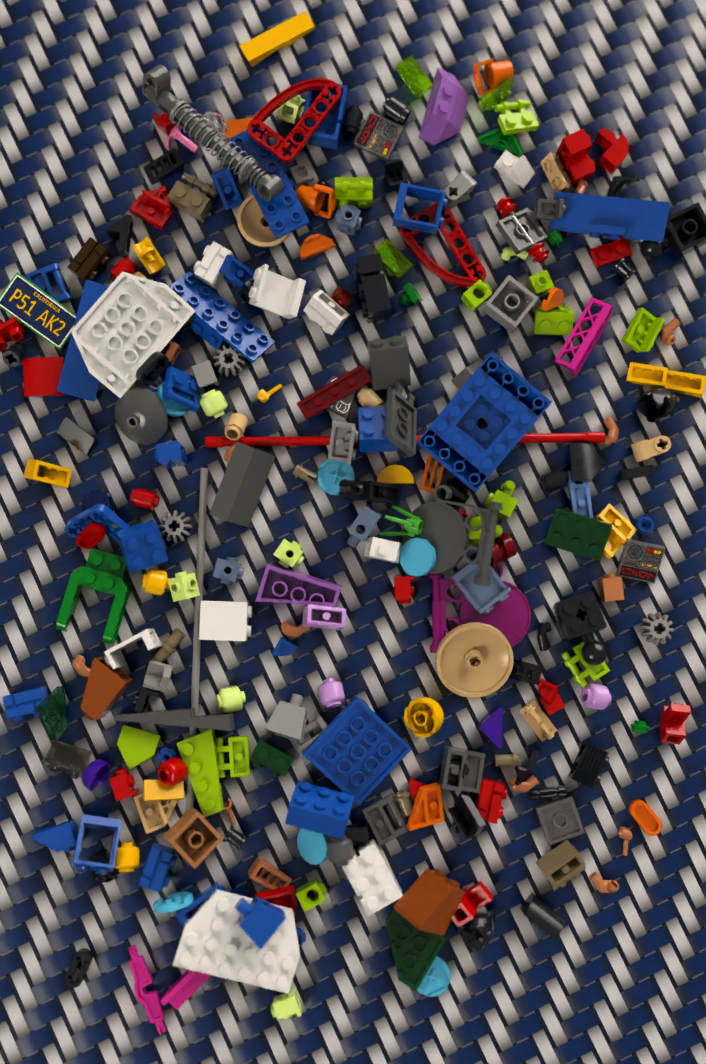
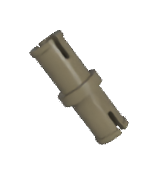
[152,628,186,663]

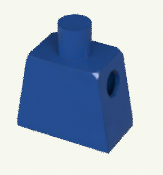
[235,896,286,949]

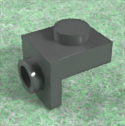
[535,198,566,221]

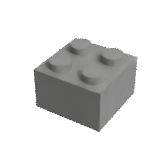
[483,275,539,333]

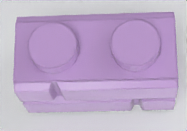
[302,604,346,631]

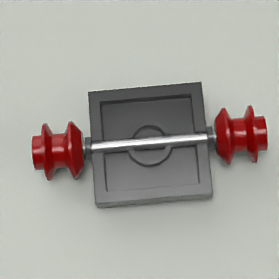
[496,197,549,263]

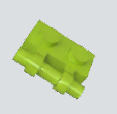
[494,99,539,135]
[561,641,610,688]
[215,736,251,778]

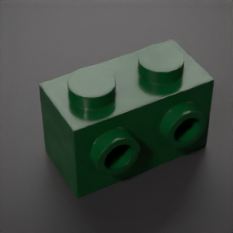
[250,737,295,777]

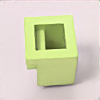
[270,989,302,1020]

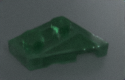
[36,686,67,740]

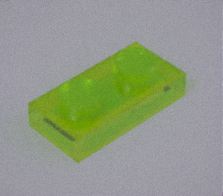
[396,55,433,98]
[477,79,514,113]
[373,238,413,279]

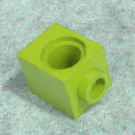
[526,270,554,298]
[461,279,493,313]
[296,878,328,912]

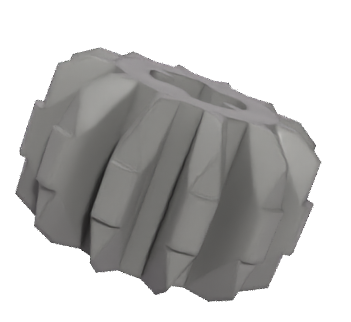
[213,345,246,377]
[159,510,192,543]
[640,612,674,645]

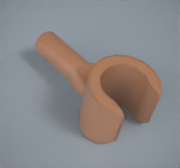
[223,798,236,825]
[618,826,632,856]

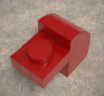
[594,127,629,175]
[659,703,691,745]
[452,881,493,927]

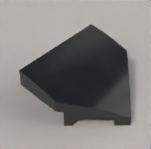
[568,443,606,482]
[515,748,542,785]
[448,791,486,839]

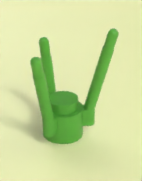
[379,505,424,538]

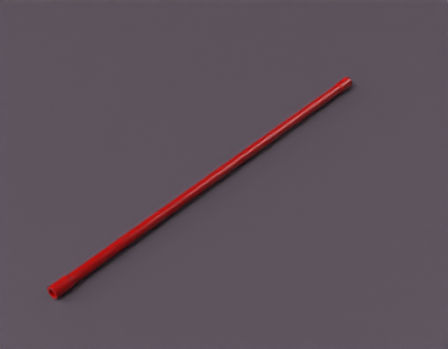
[205,432,605,448]

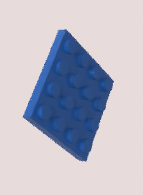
[302,696,412,806]

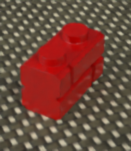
[474,777,507,824]

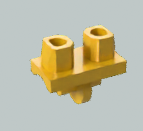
[132,236,166,276]

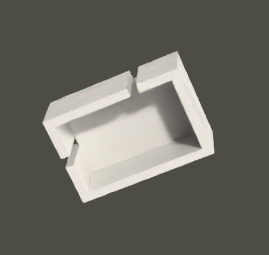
[342,838,403,916]

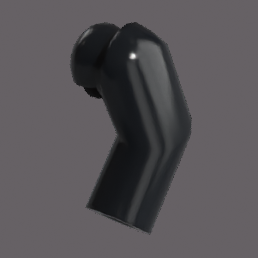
[537,622,552,651]

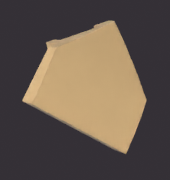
[133,793,177,834]

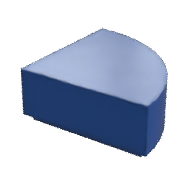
[272,637,298,656]

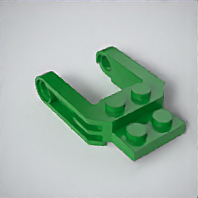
[56,548,131,645]

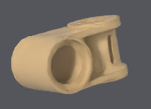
[631,436,671,463]

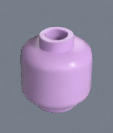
[318,678,345,708]
[581,683,612,710]

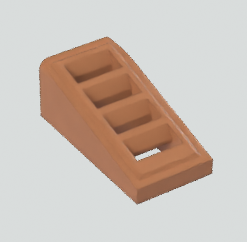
[248,856,292,890]

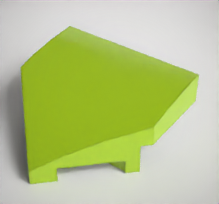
[117,725,161,771]

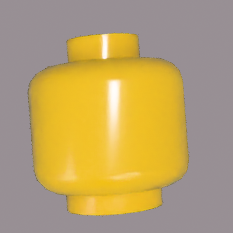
[141,569,171,595]
[114,842,140,872]

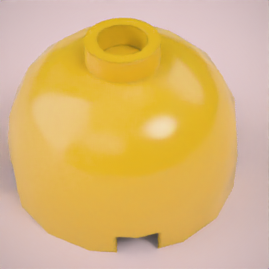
[404,697,444,738]

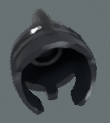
[637,388,681,422]
[456,909,497,951]

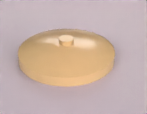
[435,622,514,698]

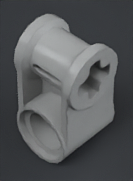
[444,170,477,208]

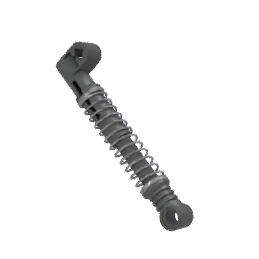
[142,64,284,202]

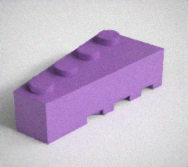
[255,563,342,607]

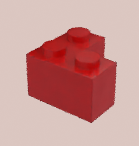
[556,128,596,187]

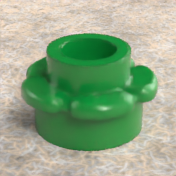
[547,230,563,247]
[631,720,650,734]

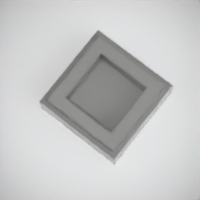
[289,161,314,187]

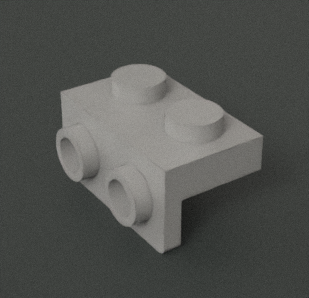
[328,421,359,466]

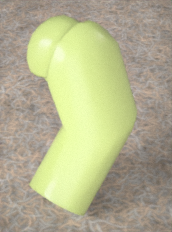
[501,246,529,261]

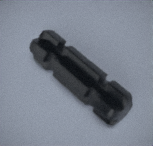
[528,786,567,801]

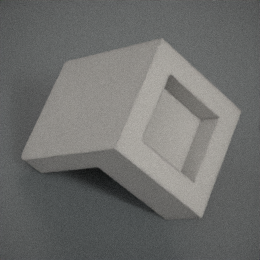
[191,360,219,388]
[143,660,172,692]

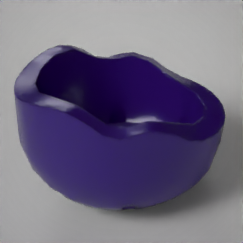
[81,759,111,792]

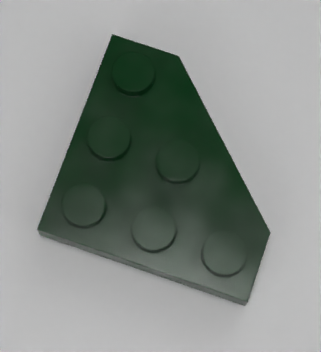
[386,908,447,992]

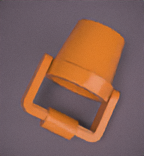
[473,58,514,95]
[296,184,336,219]

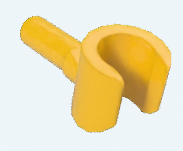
[257,384,282,403]

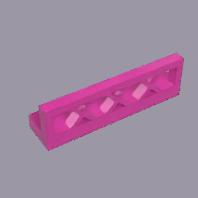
[555,297,613,377]
[160,970,211,1010]

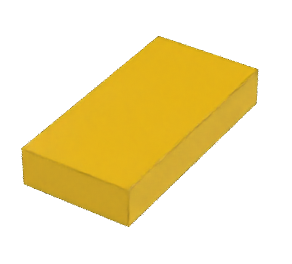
[143,779,184,801]

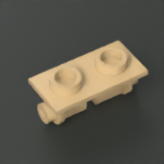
[540,152,572,192]
[519,699,558,742]

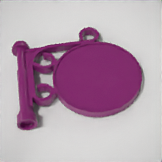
[428,564,531,653]

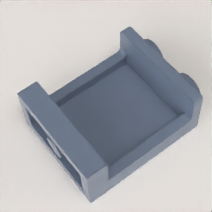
[450,556,511,614]

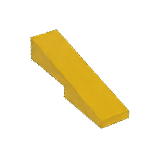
[239,11,315,67]
[626,362,706,398]

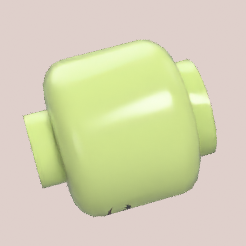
[200,389,228,418]
[216,686,246,713]

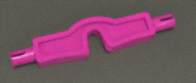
[128,945,166,1034]

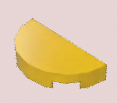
[377,464,414,484]

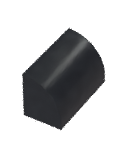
[520,893,564,940]

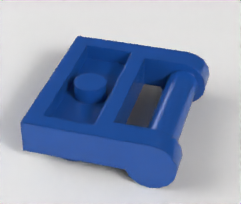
[25,263,72,303]
[162,366,201,412]

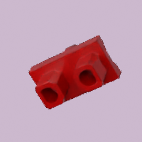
[0,317,26,351]

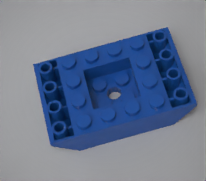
[416,352,552,493]

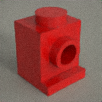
[393,576,414,604]
[109,768,139,801]

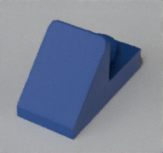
[211,166,243,210]
[219,255,254,288]

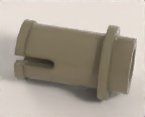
[292,464,318,485]
[494,752,519,768]
[395,789,413,816]

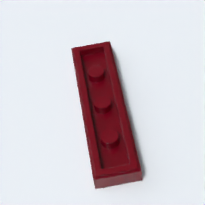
[296,364,372,421]

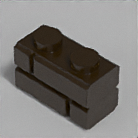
[67,237,111,282]

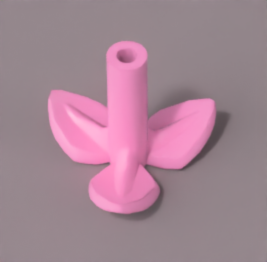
[166,124,198,153]

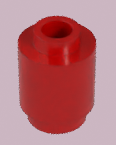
[110,256,138,281]
[130,488,160,510]

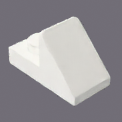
[494,150,535,189]

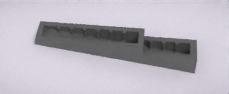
[113,708,235,731]

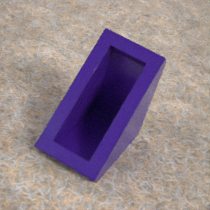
[477,706,503,748]

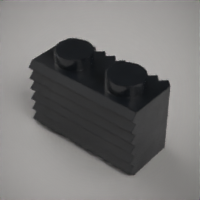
[568,741,609,789]

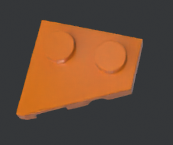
[407,782,444,831]

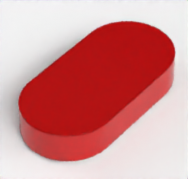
[76,523,106,550]

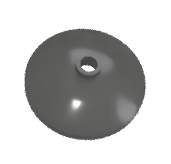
[115,388,168,445]

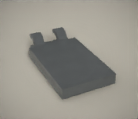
[385,382,417,457]

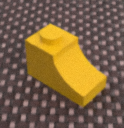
[23,459,72,488]

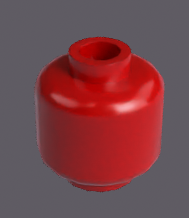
[158,757,187,786]

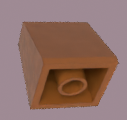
[80,656,134,721]
[393,868,465,935]

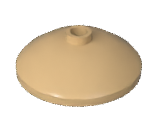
[237,194,290,247]

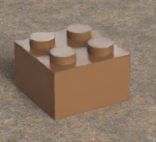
[163,807,223,869]

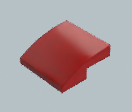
[23,357,65,397]

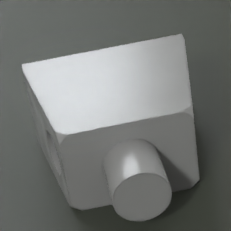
[265,693,308,743]

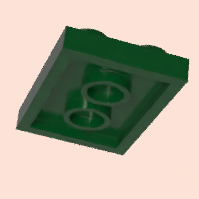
[544,507,613,561]

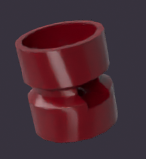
[490,533,517,567]

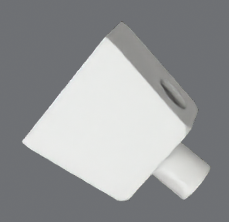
[364,537,403,564]

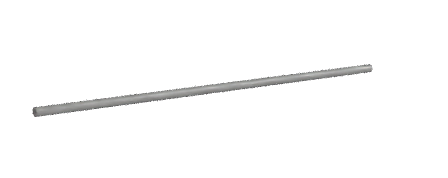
[186,468,208,812]

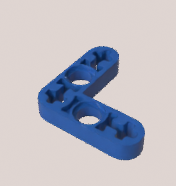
[64,504,130,541]

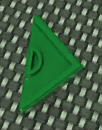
[477,127,524,157]

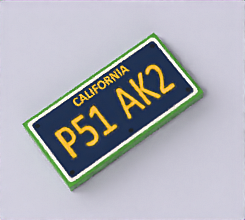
[0,272,76,350]

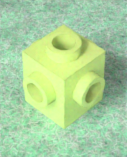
[277,95,306,124]
[273,539,305,569]
[168,571,200,602]

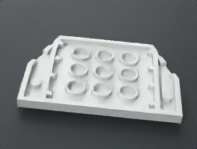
[71,271,195,398]
[173,889,300,994]

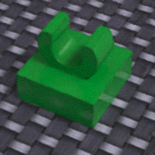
[399,283,423,305]

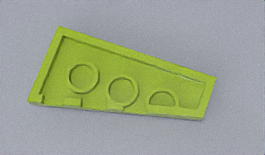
[177,729,224,817]

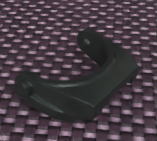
[607,176,640,197]

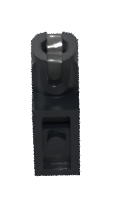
[338,479,401,505]

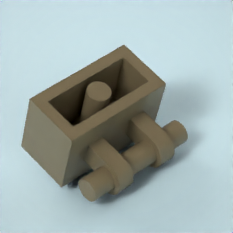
[168,173,218,223]
[536,840,586,891]

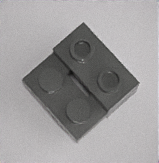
[439,746,486,793]

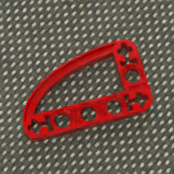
[248,78,341,163]
[399,203,486,287]

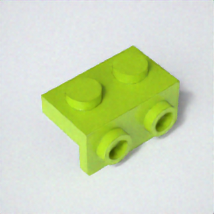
[533,305,575,335]
[621,308,665,352]

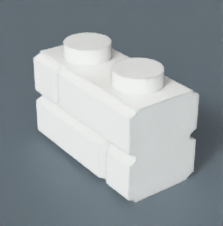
[193,241,234,289]
[303,290,350,335]

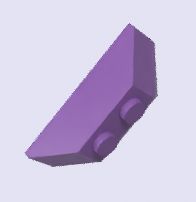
[419,68,469,146]

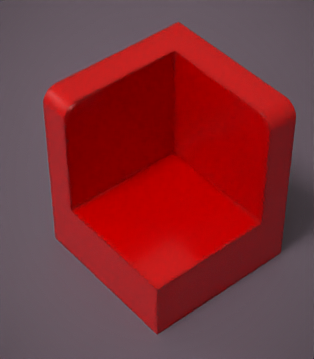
[152,113,177,137]

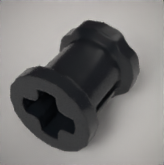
[611,257,637,282]
[2,343,26,367]
[222,825,248,851]

